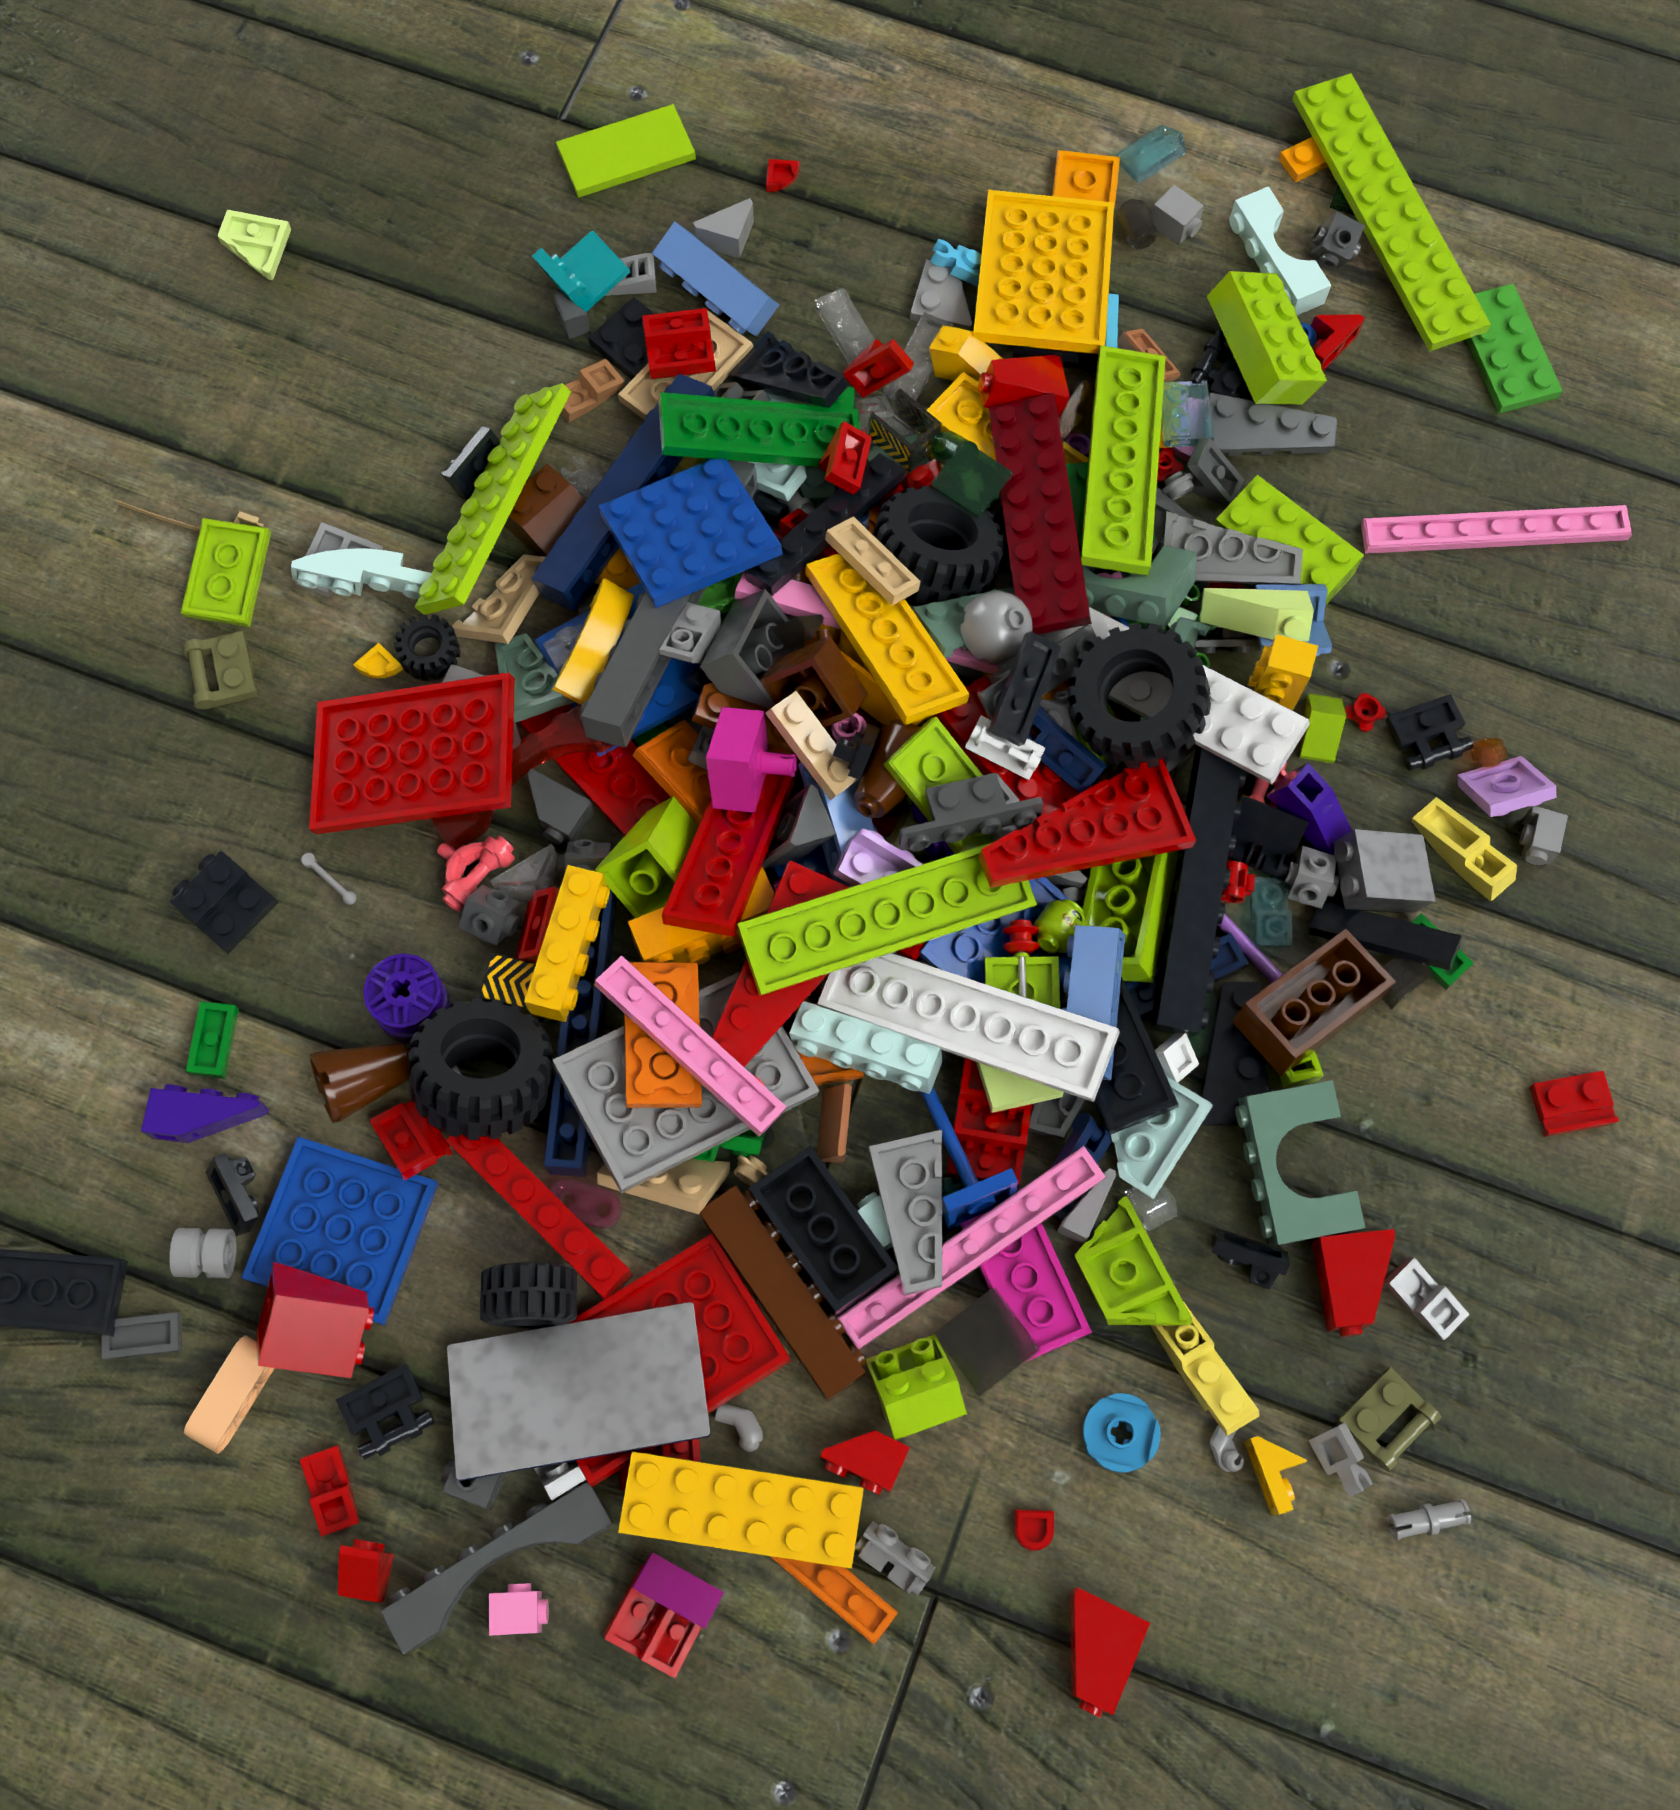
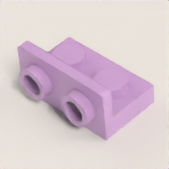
[833,829,923,887]

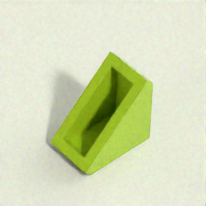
[1299,693,1346,764]

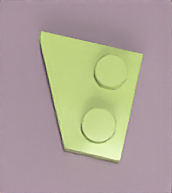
[217,210,291,280]

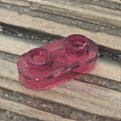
[550,1179,622,1229]

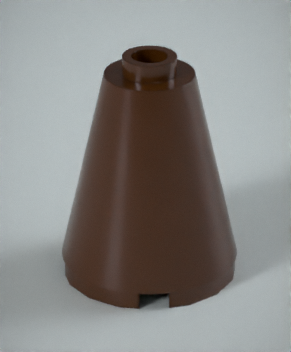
[853,719,920,818]
[310,1043,410,1124]

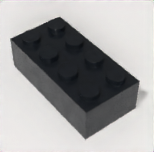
[749,1145,898,1317]

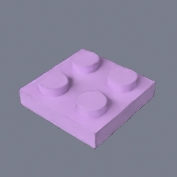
[1457,756,1557,817]

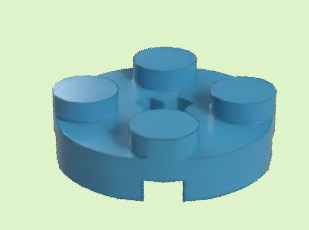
[1082,1393,1161,1473]

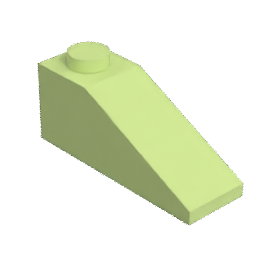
[1200,588,1314,641]

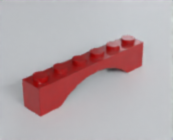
[446,1134,633,1300]

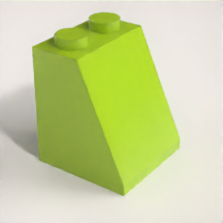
[595,796,699,918]

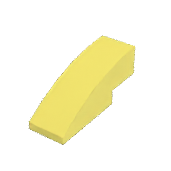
[1412,797,1517,901]

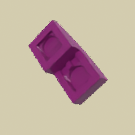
[632,1551,724,1629]

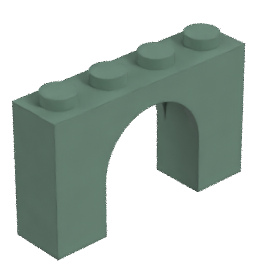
[1083,546,1196,627]
[1236,1080,1366,1245]

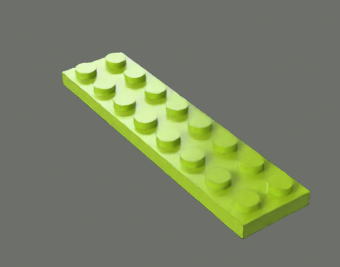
[1080,345,1166,576]
[415,383,571,615]
[737,842,1037,996]

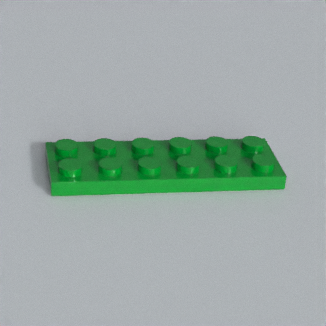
[658,392,860,467]

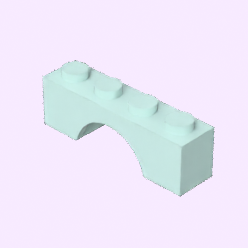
[1229,186,1331,315]

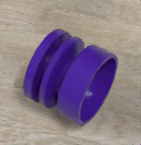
[363,953,450,1043]

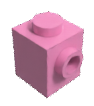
[489,1583,549,1636]

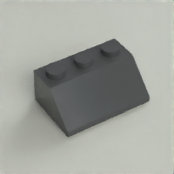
[700,589,805,708]

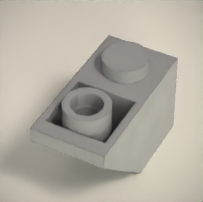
[659,602,721,664]

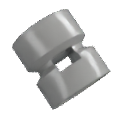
[170,1228,237,1278]

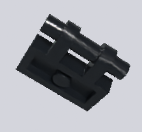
[1189,330,1248,399]
[1385,694,1474,771]
[336,1364,435,1460]

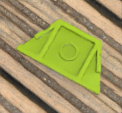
[1074,1196,1193,1325]

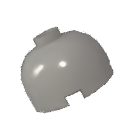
[961,591,1033,664]

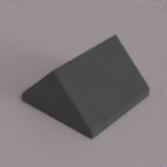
[762,784,836,870]

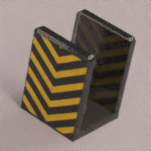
[868,388,942,473]
[478,953,547,1023]

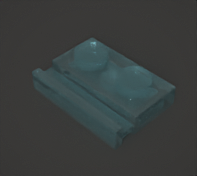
[1161,380,1214,447]

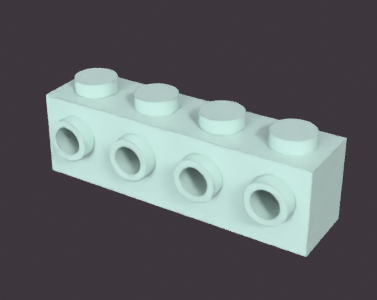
[789,1001,942,1094]

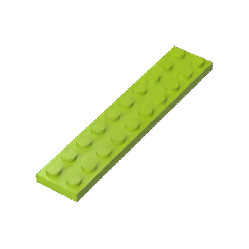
[1292,73,1491,352]

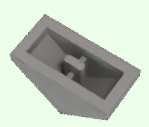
[693,198,754,259]

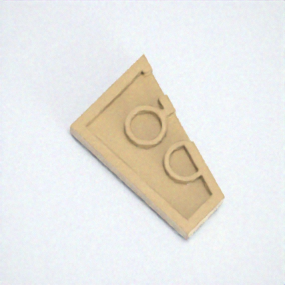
[452,554,546,644]
[597,1159,730,1214]

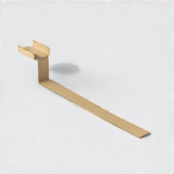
[115,500,264,532]

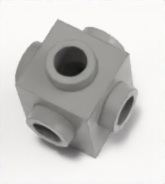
[1284,846,1339,909]

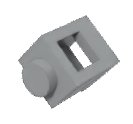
[1519,806,1568,865]

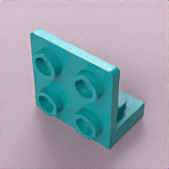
[532,231,630,312]

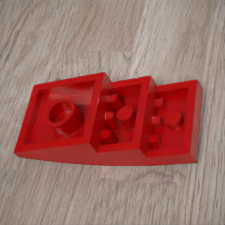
[946,1058,1033,1190]

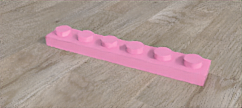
[594,956,787,1137]

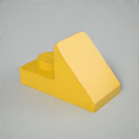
[1243,1436,1307,1516]

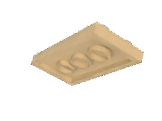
[618,307,753,420]

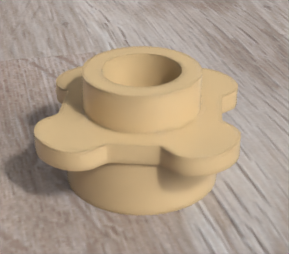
[734,1155,768,1187]

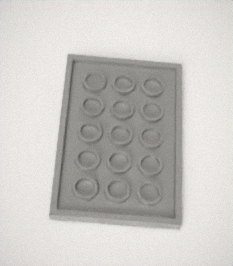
[552,972,819,1193]

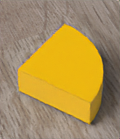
[353,642,403,679]

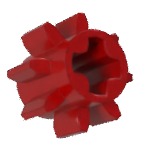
[1221,861,1256,903]

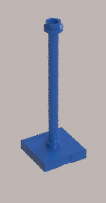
[919,1087,1018,1232]

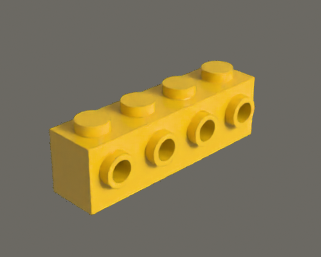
[1247,634,1318,711]
[524,865,610,1023]

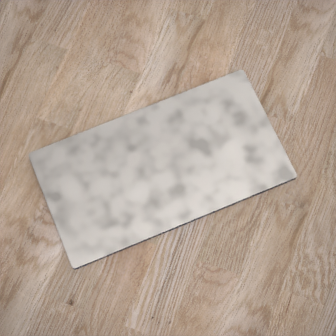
[447,1302,711,1481]

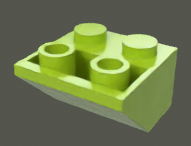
[865,1334,967,1440]

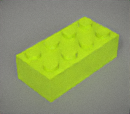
[1207,271,1327,405]
[1214,475,1364,606]

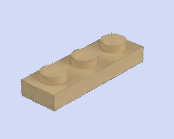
[825,516,921,606]
[765,691,858,800]

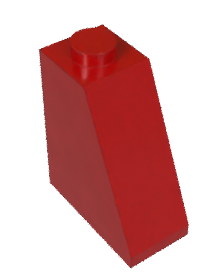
[978,355,1070,419]
[1312,1229,1395,1337]
[1070,1587,1150,1718]

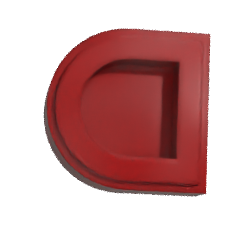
[1014,1510,1054,1551]

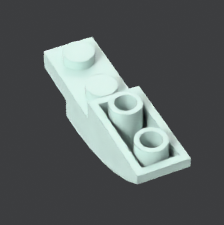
[291,548,432,599]

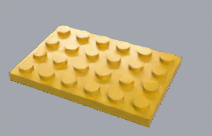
[973,190,1114,354]

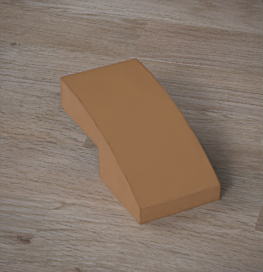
[561,359,625,423]

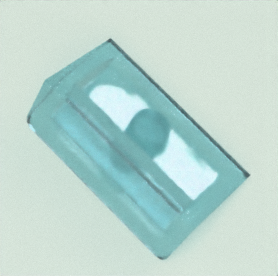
[1115,125,1186,183]

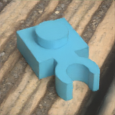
[930,239,981,287]

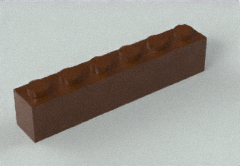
[699,1185,867,1402]

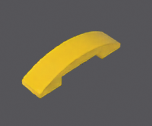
[552,578,634,705]

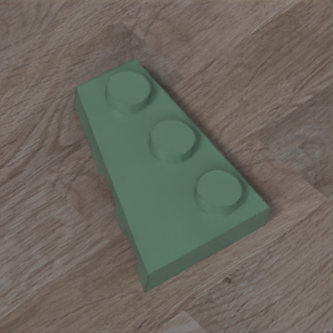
[494,633,574,723]

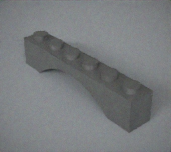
[380,1481,615,1654]

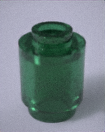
[931,431,979,474]

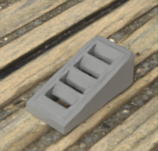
[605,253,657,296]
[1057,1168,1117,1244]

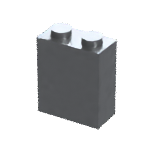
[1333,829,1436,913]

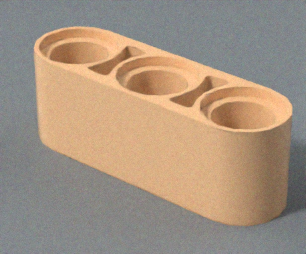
[184,1335,275,1454]

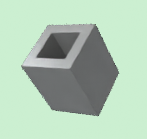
[1150,185,1204,245]

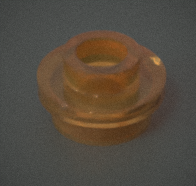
[1471,738,1508,767]

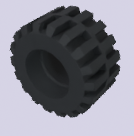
[480,1262,577,1328]

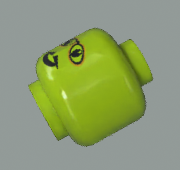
[1033,899,1087,953]

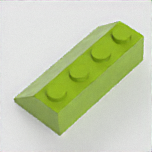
[1083,851,1178,983]

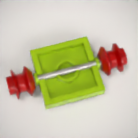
[985,920,1060,1009]

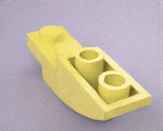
[1150,1301,1259,1436]

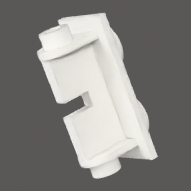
[965,715,1045,780]

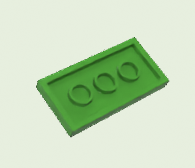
[1465,284,1563,414]

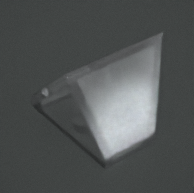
[854,395,917,444]
[490,844,559,903]

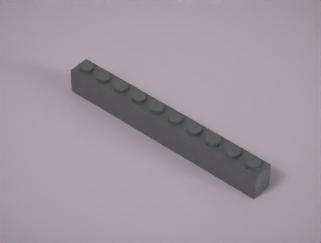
[580,460,758,748]

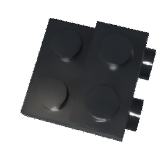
[170,851,278,954]

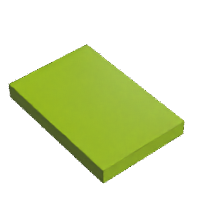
[181,518,272,627]

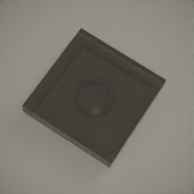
[934,1288,1041,1396]

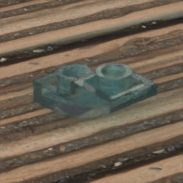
[1250,877,1292,947]

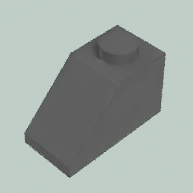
[527,768,594,845]

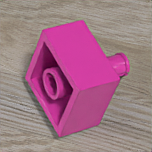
[706,707,797,813]

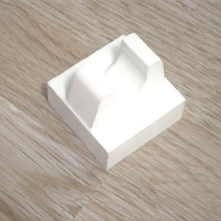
[1155,1033,1199,1083]

